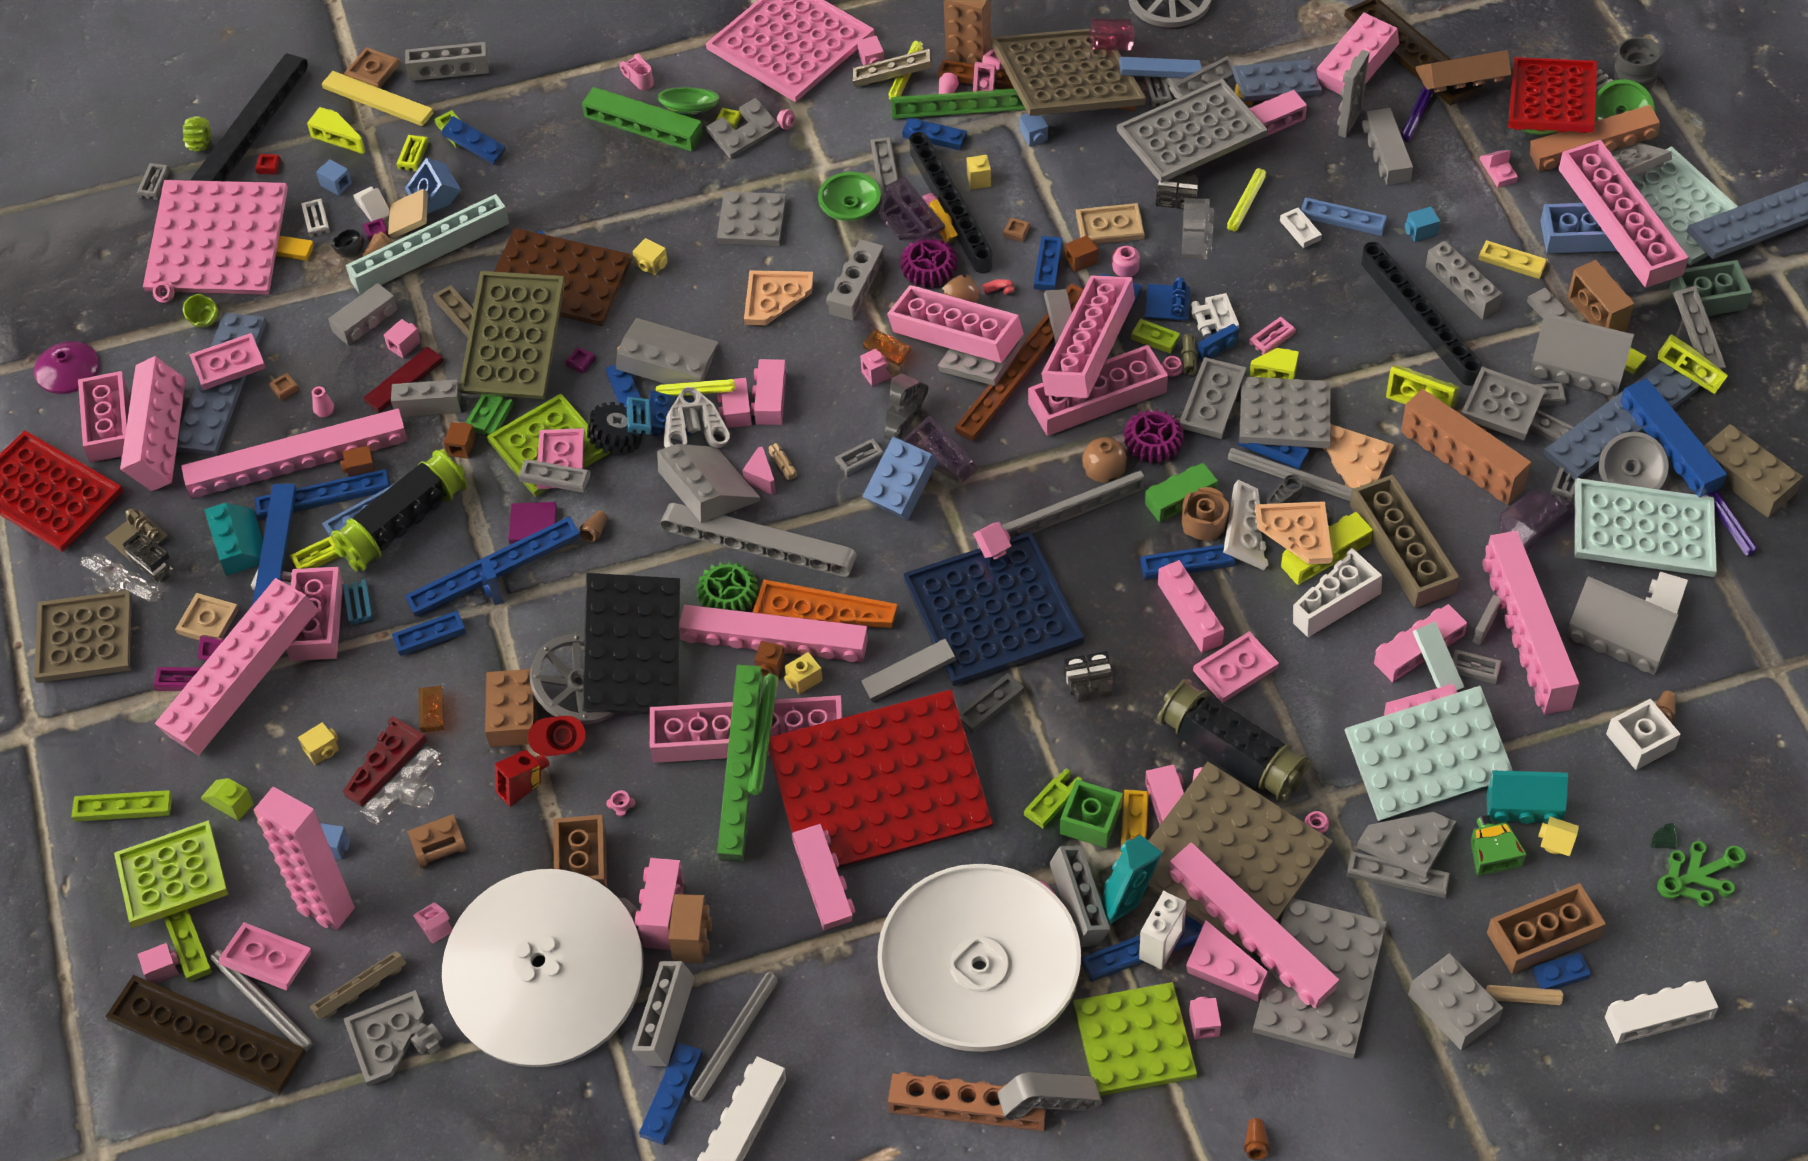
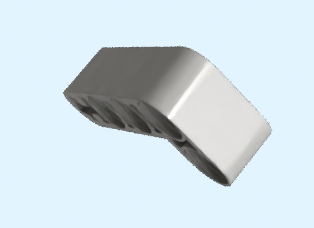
[997,1072,1102,1120]

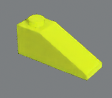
[307,107,365,154]
[1658,334,1728,394]

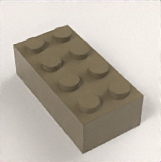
[1704,424,1803,518]

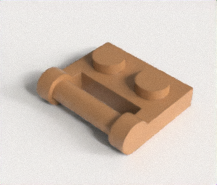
[407,814,467,868]

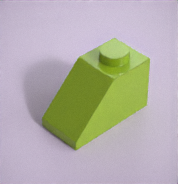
[201,778,254,821]

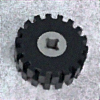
[587,402,645,455]

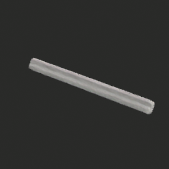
[1228,448,1354,501]
[211,950,313,1052]
[690,972,778,1102]

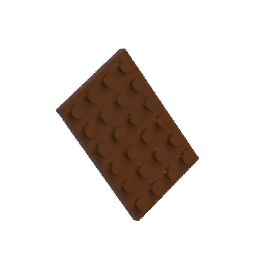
[494,228,632,326]

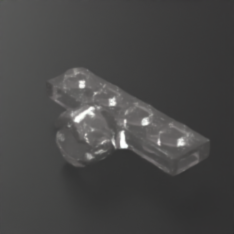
[80,553,166,602]
[359,746,445,826]

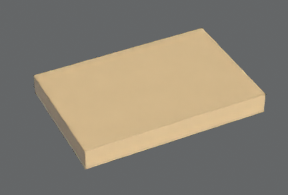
[1076,203,1145,244]

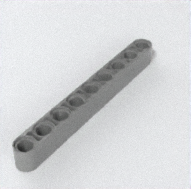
[660,503,857,577]

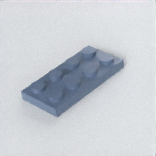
[1232,60,1322,102]

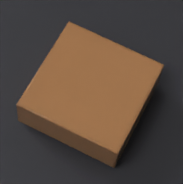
[1003,217,1030,242]
[269,373,299,401]

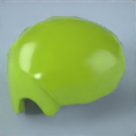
[183,294,219,328]

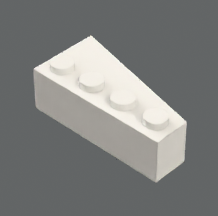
[1293,548,1382,637]

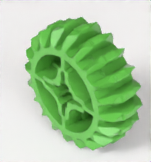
[697,560,759,612]

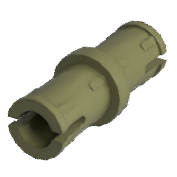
[1181,334,1198,375]

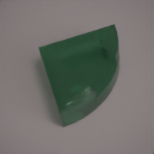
[1651,823,1677,849]

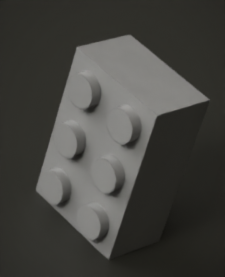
[1408,953,1503,1050]

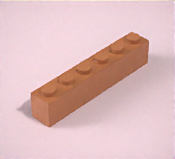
[1530,105,1660,172]

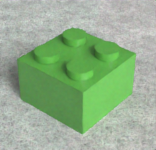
[1060,779,1123,848]

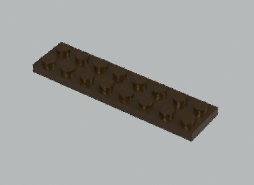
[1344,0,1482,106]
[105,975,306,1095]

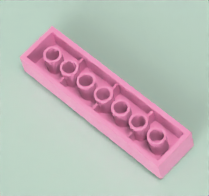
[1559,140,1689,288]
[1042,276,1135,398]
[1482,531,1579,715]
[155,578,319,756]
[650,695,843,763]
[254,787,355,930]

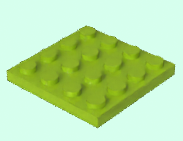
[487,394,610,497]
[114,820,229,928]
[1073,982,1197,1096]

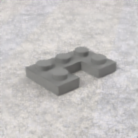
[706,98,780,159]

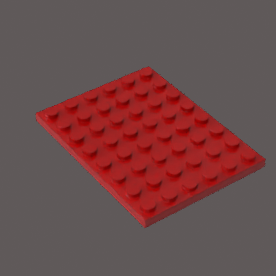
[768,689,993,877]

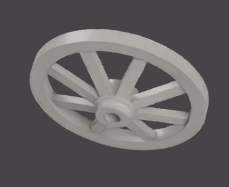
[1128,0,1211,28]
[530,634,615,724]

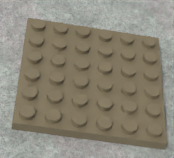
[991,27,1146,116]
[1147,762,1332,957]

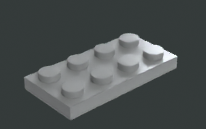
[1337,49,1370,138]
[1180,357,1246,439]

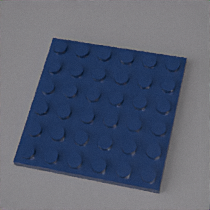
[903,531,1084,686]

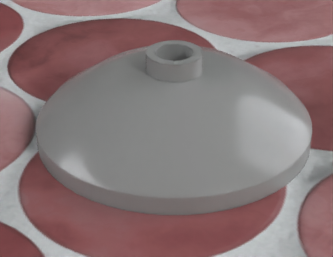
[1599,432,1669,490]

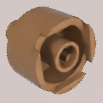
[1182,487,1229,541]

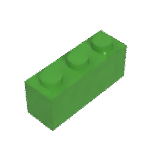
[1145,463,1218,523]

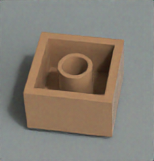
[668,894,712,963]

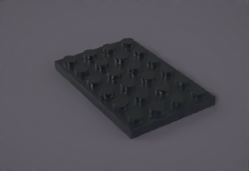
[582,573,680,714]

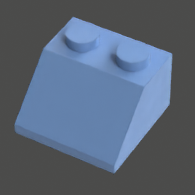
[405,157,461,214]

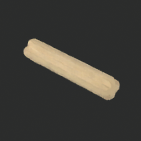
[1486,985,1563,1005]

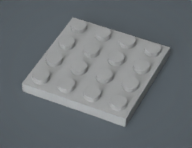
[1239,376,1330,448]

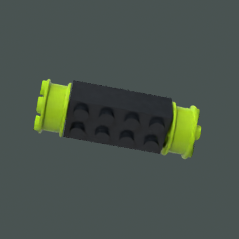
[331,449,467,572]

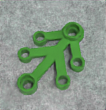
[1657,841,1746,907]

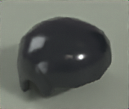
[331,229,364,258]

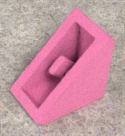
[742,447,776,495]

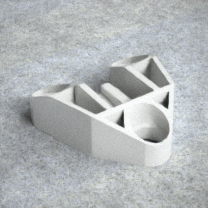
[664,387,730,448]

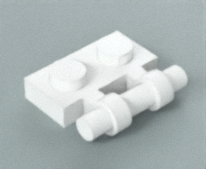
[1191,293,1239,339]

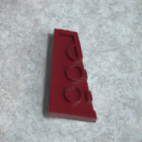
[343,716,427,807]

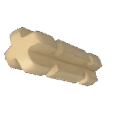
[769,443,797,481]

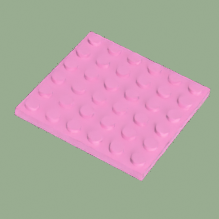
[706,0,875,102]
[143,180,288,295]

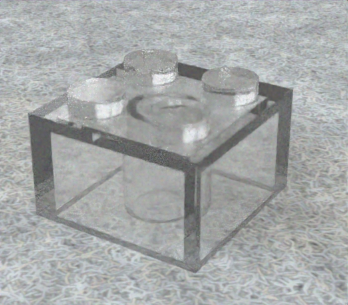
[1181,198,1214,259]

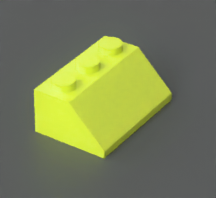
[1386,365,1460,409]

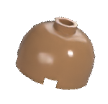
[942,274,980,303]
[1082,437,1127,482]

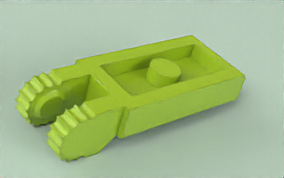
[1024,768,1084,828]

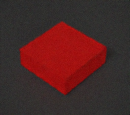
[255,154,281,175]

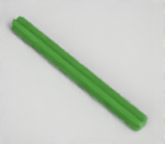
[748,673,778,796]

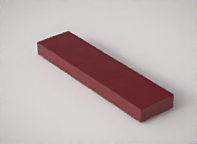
[363,346,443,413]

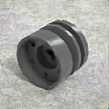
[1614,37,1661,90]

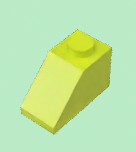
[1249,348,1299,380]

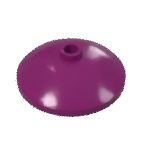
[34,341,99,394]

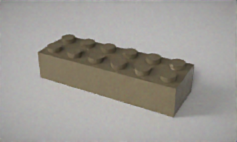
[1350,474,1460,608]

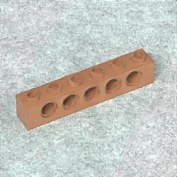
[888,1072,1047,1131]

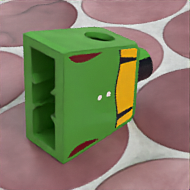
[1471,815,1526,876]

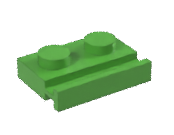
[466,395,513,435]

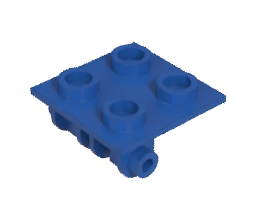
[1145,277,1190,321]
[650,390,692,436]

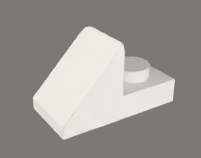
[353,186,390,221]

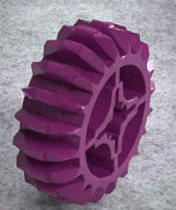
[900,237,958,289]
[1124,409,1184,464]

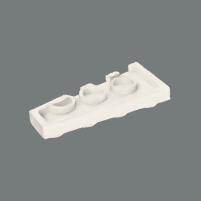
[1223,480,1268,570]

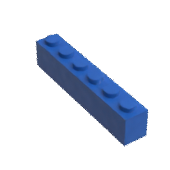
[1620,379,1727,498]

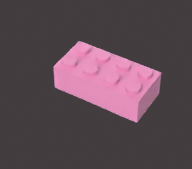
[1316,13,1399,95]
[78,371,130,463]
[286,567,344,661]

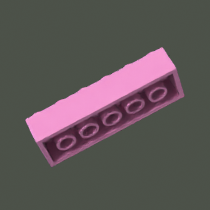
[887,285,1024,363]
[1028,345,1168,436]
[120,356,186,491]

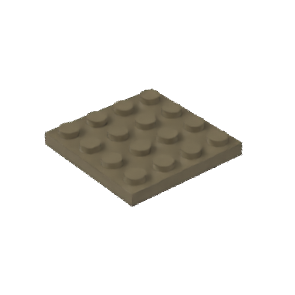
[34,590,132,683]

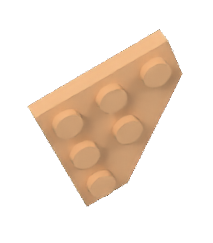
[744,270,814,325]
[1323,424,1394,488]
[1255,501,1333,564]

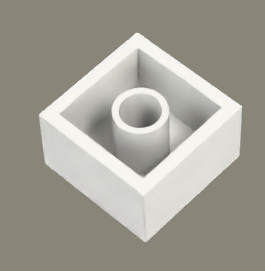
[1606,699,1681,770]

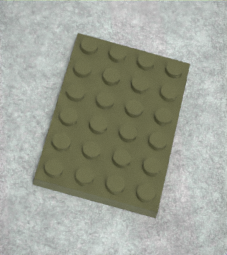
[459,271,566,399]

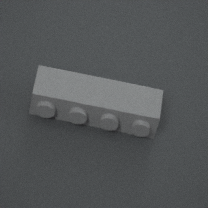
[1362,108,1413,185]
[1049,846,1110,947]
[632,961,695,1066]

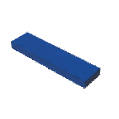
[1140,544,1235,579]

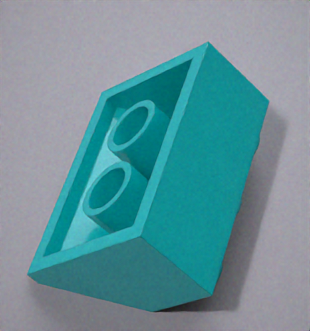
[204,502,263,576]
[1486,770,1568,824]
[1101,835,1163,925]

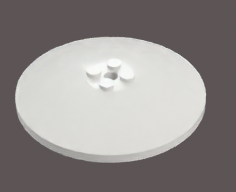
[878,864,1081,1052]
[442,869,643,1067]

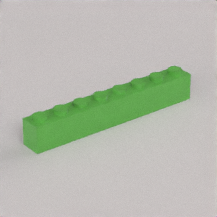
[717,665,763,862]

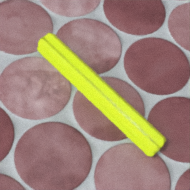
[889,41,923,100]
[1227,168,1266,232]
[656,379,736,396]

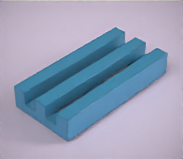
[626,397,651,435]
[343,579,373,625]

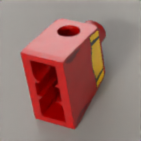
[495,750,550,807]

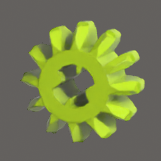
[182,117,212,151]

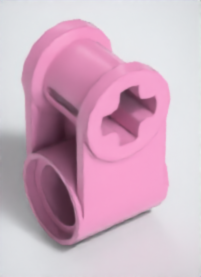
[619,54,654,90]

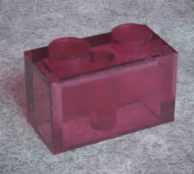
[1088,19,1135,50]

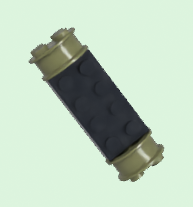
[1157,679,1311,802]

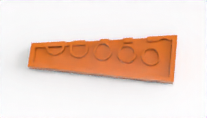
[752,579,898,628]

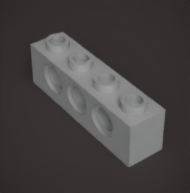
[405,42,489,81]
[826,239,884,321]
[1426,241,1502,320]

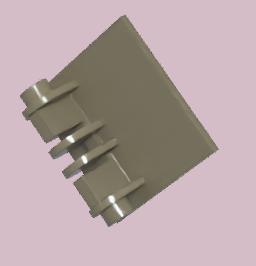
[105,508,168,563]

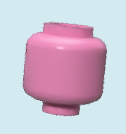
[1112,246,1140,277]

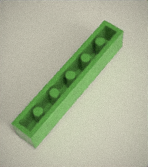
[582,87,703,152]

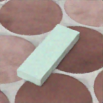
[1412,621,1464,690]

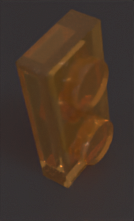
[863,329,911,366]
[418,685,445,733]

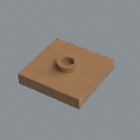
[344,47,401,88]

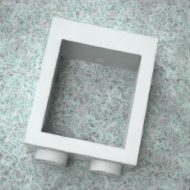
[1139,891,1186,969]

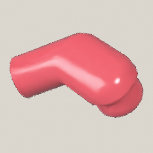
[982,279,1015,295]

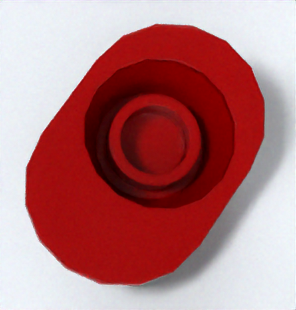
[528,716,586,756]

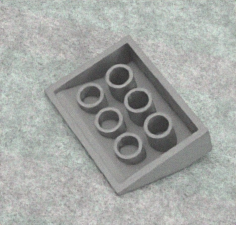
[1529,313,1634,396]
[616,318,718,384]
[657,444,760,523]
[1566,576,1678,675]

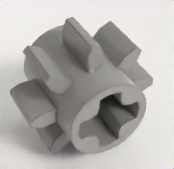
[410,1023,443,1055]

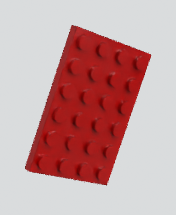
[1508,57,1597,133]
[0,430,123,552]

